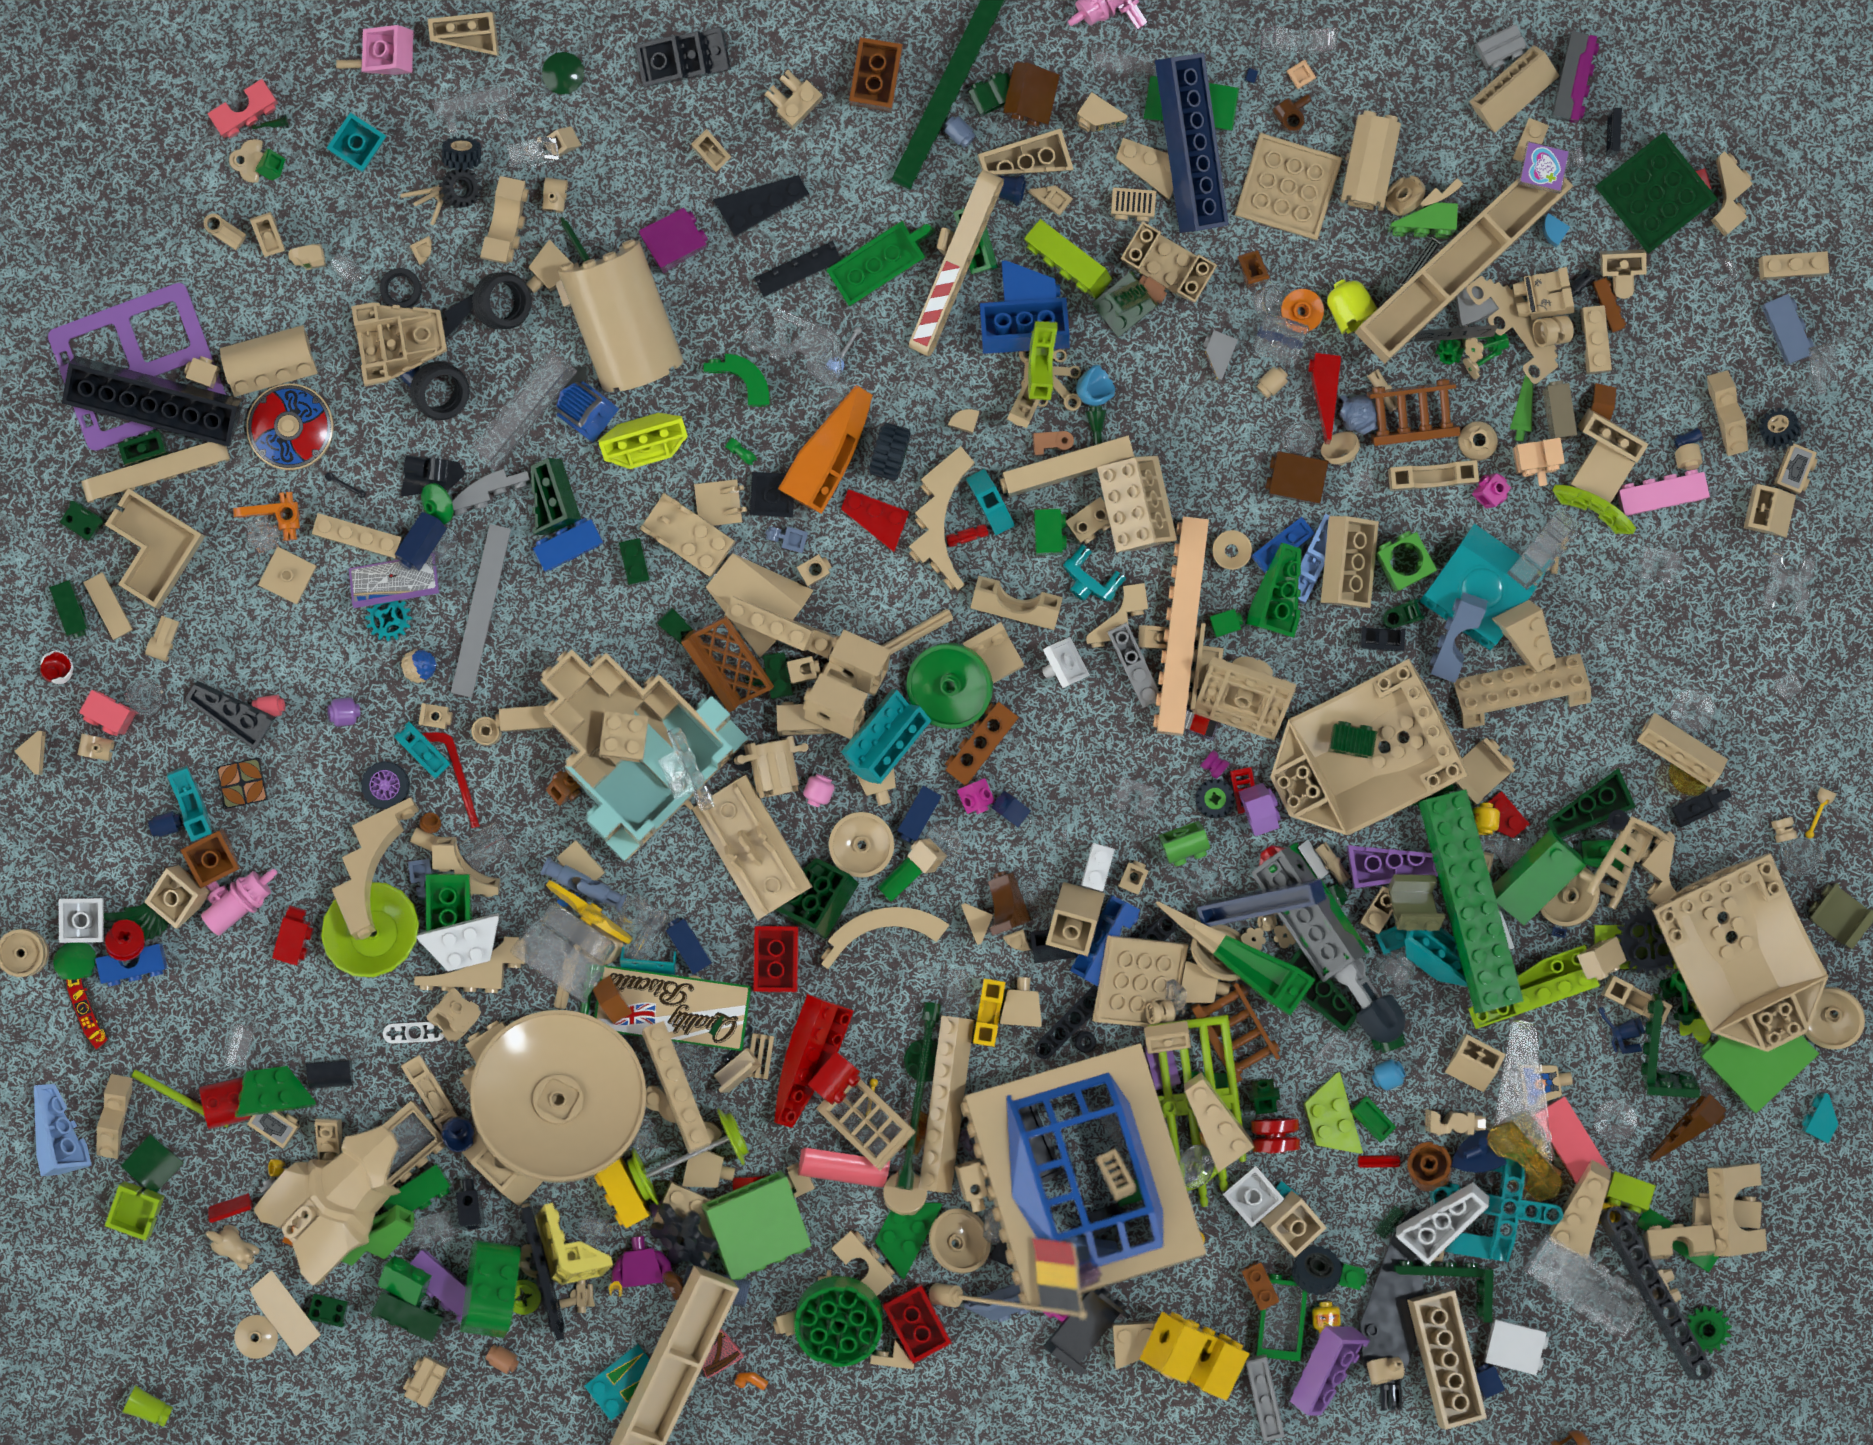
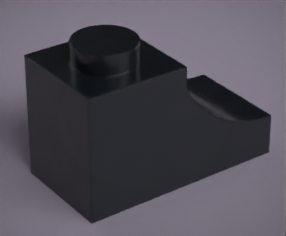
[1079,1202,1127,1236]

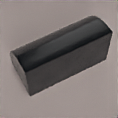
[1030,929,1077,963]
[306,1060,353,1089]

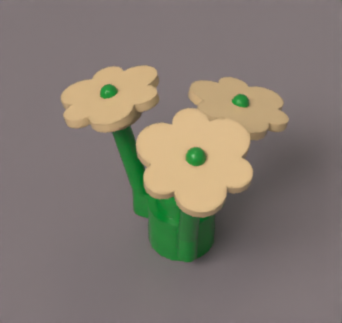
[1462,326,1509,380]

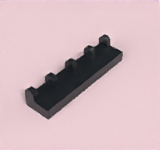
[754,240,841,298]

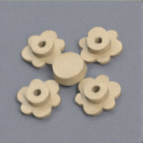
[1241,913,1296,950]

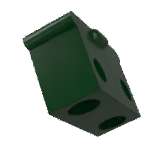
[59,501,107,541]
[306,1294,349,1327]

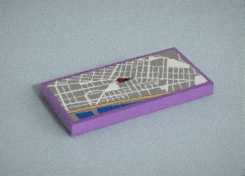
[349,554,439,608]

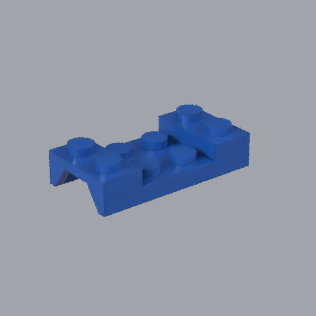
[1070,895,1140,986]

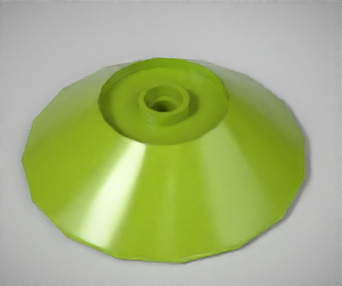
[321,882,419,978]

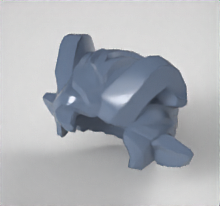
[1340,394,1378,435]

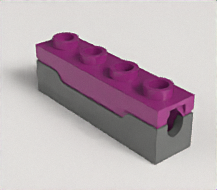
[1551,31,1599,123]

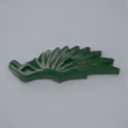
[104,903,192,941]

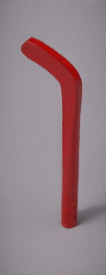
[422,732,480,829]

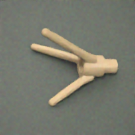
[400,185,455,225]

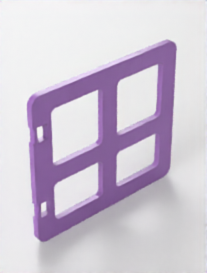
[48,283,226,451]

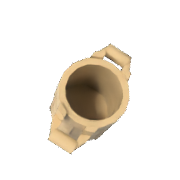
[734,736,808,798]

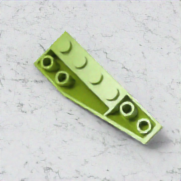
[1469,945,1600,1029]

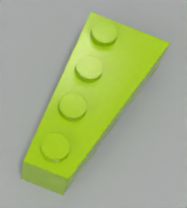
[1024,219,1112,300]

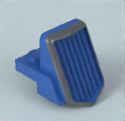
[556,381,619,443]

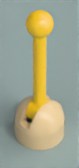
[1805,787,1836,839]

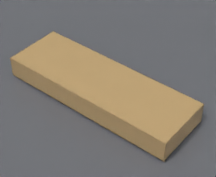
[83,572,133,640]

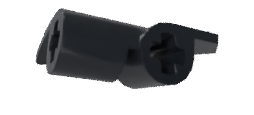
[401,455,466,497]

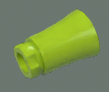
[122,1385,173,1427]

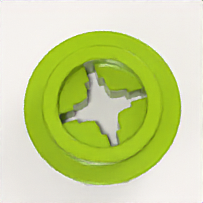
[513,1280,541,1315]

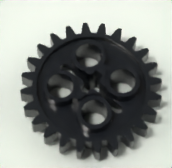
[1615,904,1674,975]

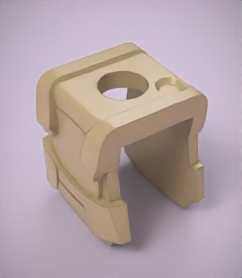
[426,988,481,1042]

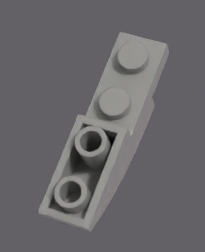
[452,469,531,516]
[1107,622,1160,708]

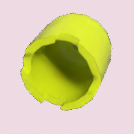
[1327,279,1378,334]

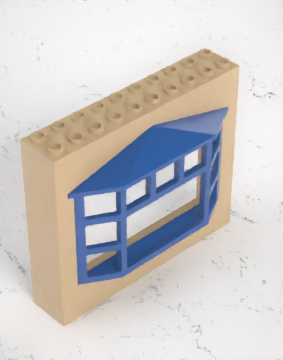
[960,1043,1207,1310]

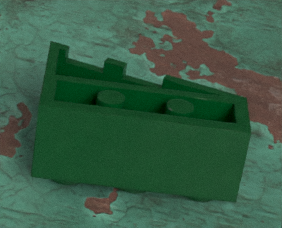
[531,458,581,536]
[370,1290,445,1342]

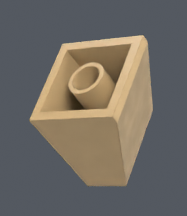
[1046,882,1105,956]

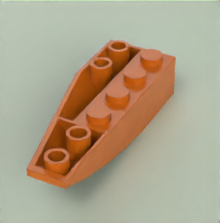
[778,385,873,514]

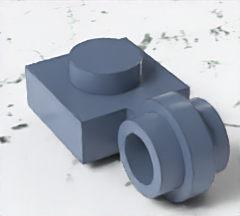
[765,526,808,553]
[408,859,432,902]

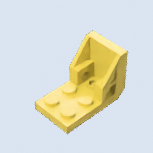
[535,1203,613,1285]

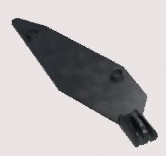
[1360,1208,1424,1411]

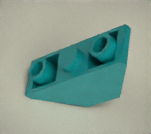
[965,468,1015,536]

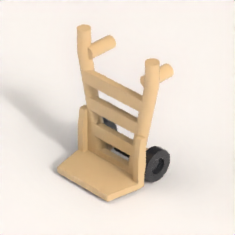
[1580,810,1672,910]

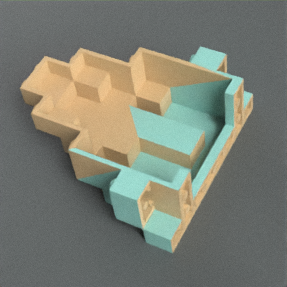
[541,650,749,862]

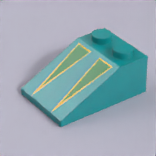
[584,1344,650,1421]

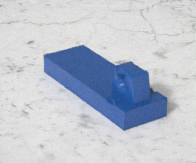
[1251,517,1315,573]

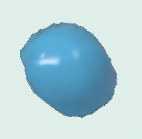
[1076,365,1115,407]

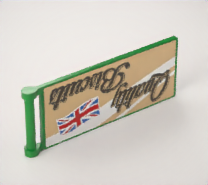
[580,962,751,1051]

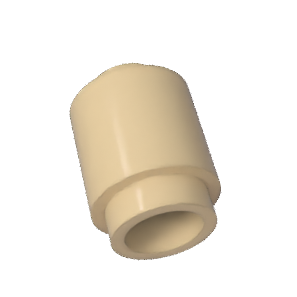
[1256,367,1288,399]

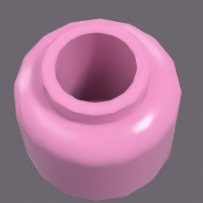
[803,773,835,807]

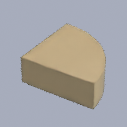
[410,236,432,265]
[1003,929,1031,951]

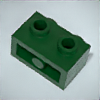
[117,430,170,467]

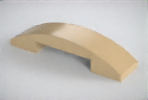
[401,1054,458,1132]

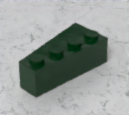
[1287,946,1357,1033]

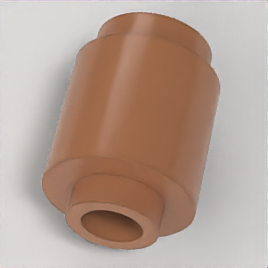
[1139,275,1168,304]
[485,1344,519,1374]

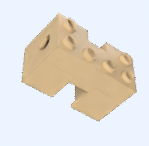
[803,630,891,739]

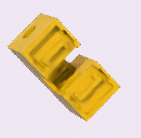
[1139,1312,1250,1401]

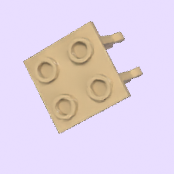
[694,479,747,526]

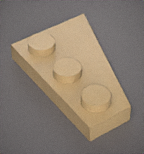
[1116,138,1173,201]

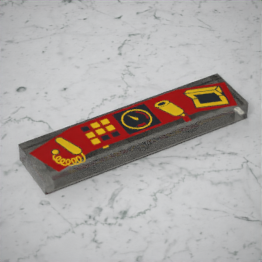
[62,978,112,1053]

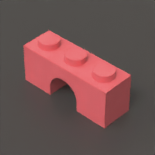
[208,79,279,139]

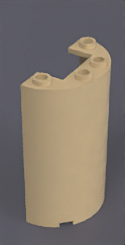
[558,239,683,392]

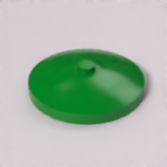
[907,643,993,729]

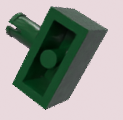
[745,652,793,699]

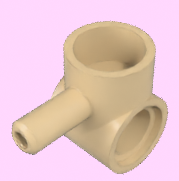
[542,178,568,213]
[77,734,114,761]
[1366,1357,1404,1385]

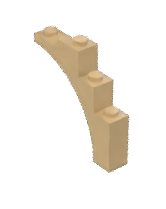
[909,446,975,591]

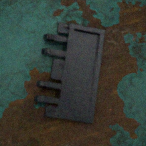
[1018,1105,1064,1183]

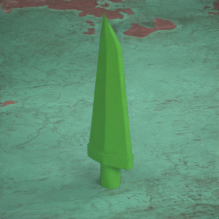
[1510,372,1533,442]

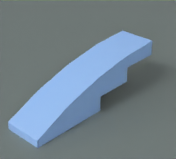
[1298,514,1329,604]

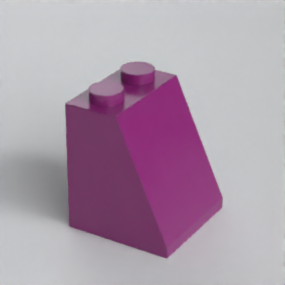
[638,208,708,274]

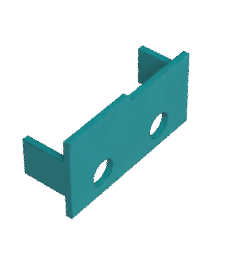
[620,947,677,975]

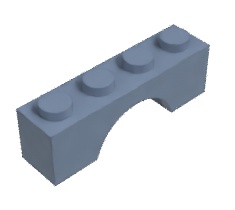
[1429,592,1488,683]

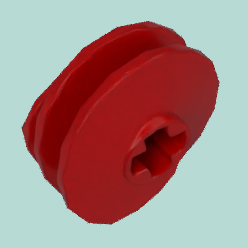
[105,920,145,961]

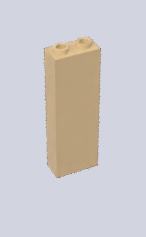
[1000,436,1135,497]

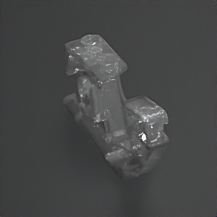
[744,305,842,386]

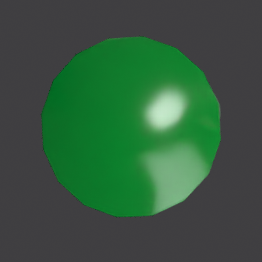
[53,942,96,980]

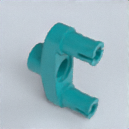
[1063,544,1126,602]

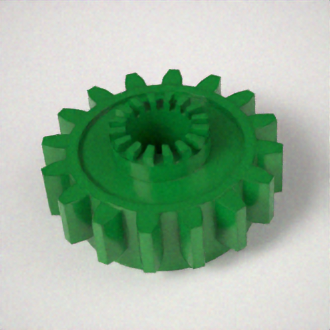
[1687,1305,1732,1354]

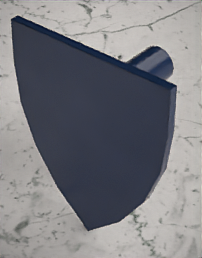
[1451,1128,1507,1173]

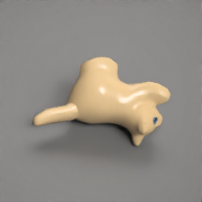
[206,1225,259,1270]

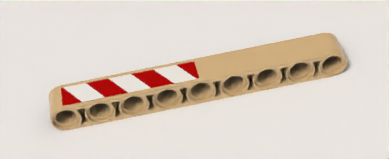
[909,170,1004,357]

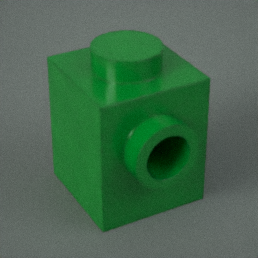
[1338,1262,1367,1290]

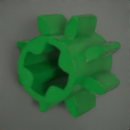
[1436,339,1464,365]

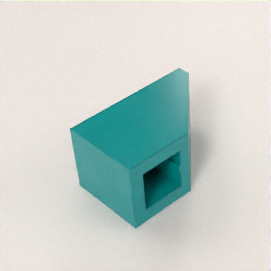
[1801,1092,1839,1144]

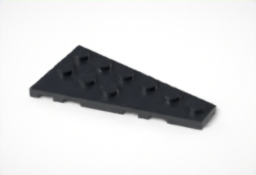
[519,1202,565,1342]

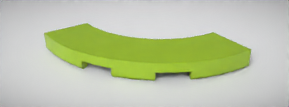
[1553,484,1636,534]

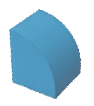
[1543,213,1570,247]

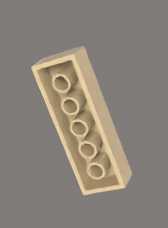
[1407,1289,1487,1430]

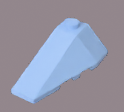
[34,1084,91,1176]

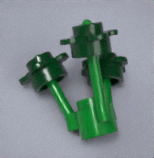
[1659,971,1700,1026]

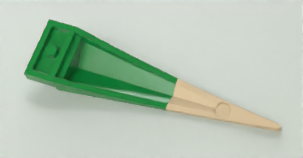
[1156,902,1315,1016]

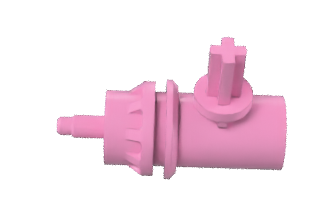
[1068,0,1147,29]
[201,869,277,936]

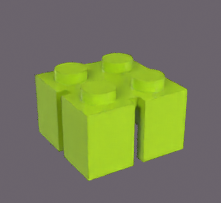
[105,1181,165,1241]

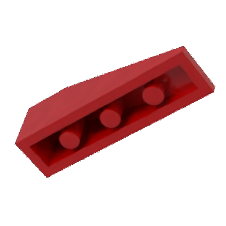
[1308,353,1341,445]

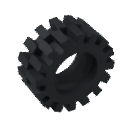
[439,168,482,209]

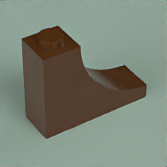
[988,871,1031,936]

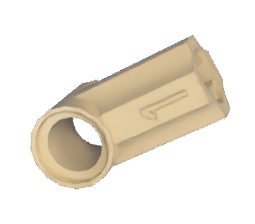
[204,214,247,251]
[145,616,180,662]

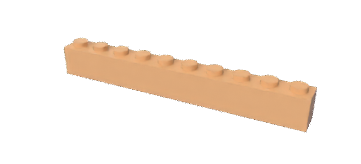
[1153,516,1209,736]

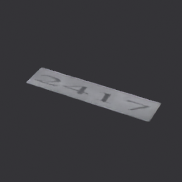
[1413,325,1498,342]

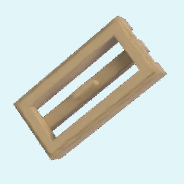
[749,1033,774,1080]

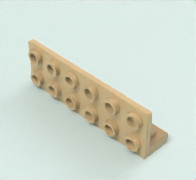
[1453,654,1591,729]

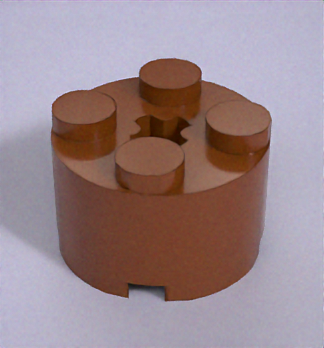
[1407,1142,1452,1191]

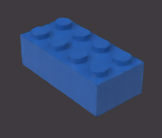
[980,298,1070,354]

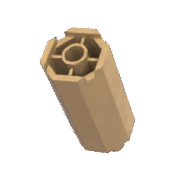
[1340,111,1401,211]

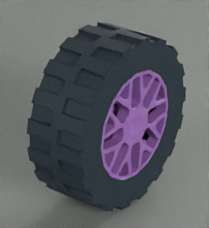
[361,761,410,809]

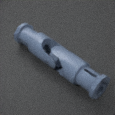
[540,857,627,913]

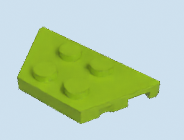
[1303,1072,1363,1154]

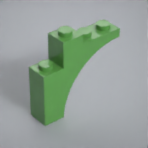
[306,1204,414,1266]

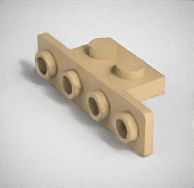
[1187,623,1224,710]

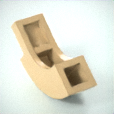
[1007,369,1054,428]

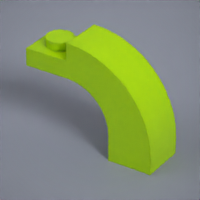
[1028,321,1057,400]

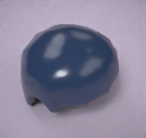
[441,1116,475,1152]

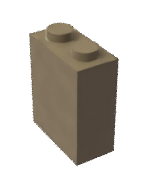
[1543,380,1577,440]

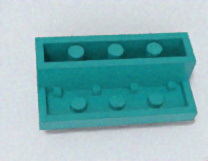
[841,689,932,784]

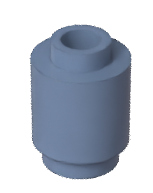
[944,116,976,148]

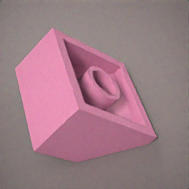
[362,25,413,75]

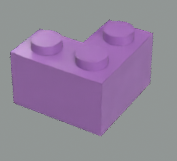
[1238,783,1281,836]

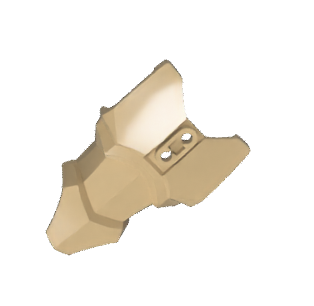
[254,1126,400,1285]

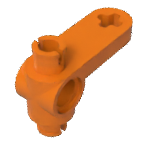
[233,492,300,541]

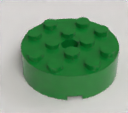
[794,1276,883,1367]

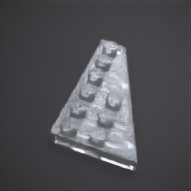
[1491,1019,1555,1161]

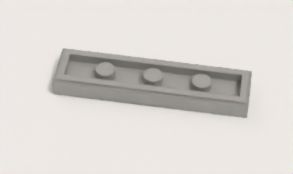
[1245,1354,1285,1442]

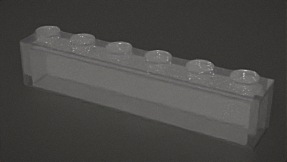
[469,350,577,471]

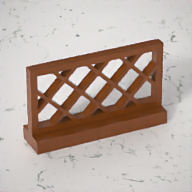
[681,616,774,712]

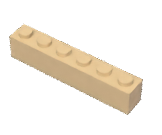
[642,1021,711,1154]

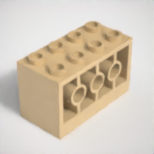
[1097,456,1177,552]

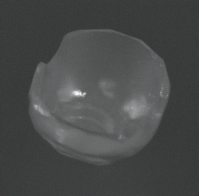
[1282,421,1316,456]

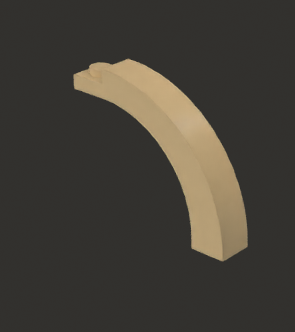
[821,907,949,969]

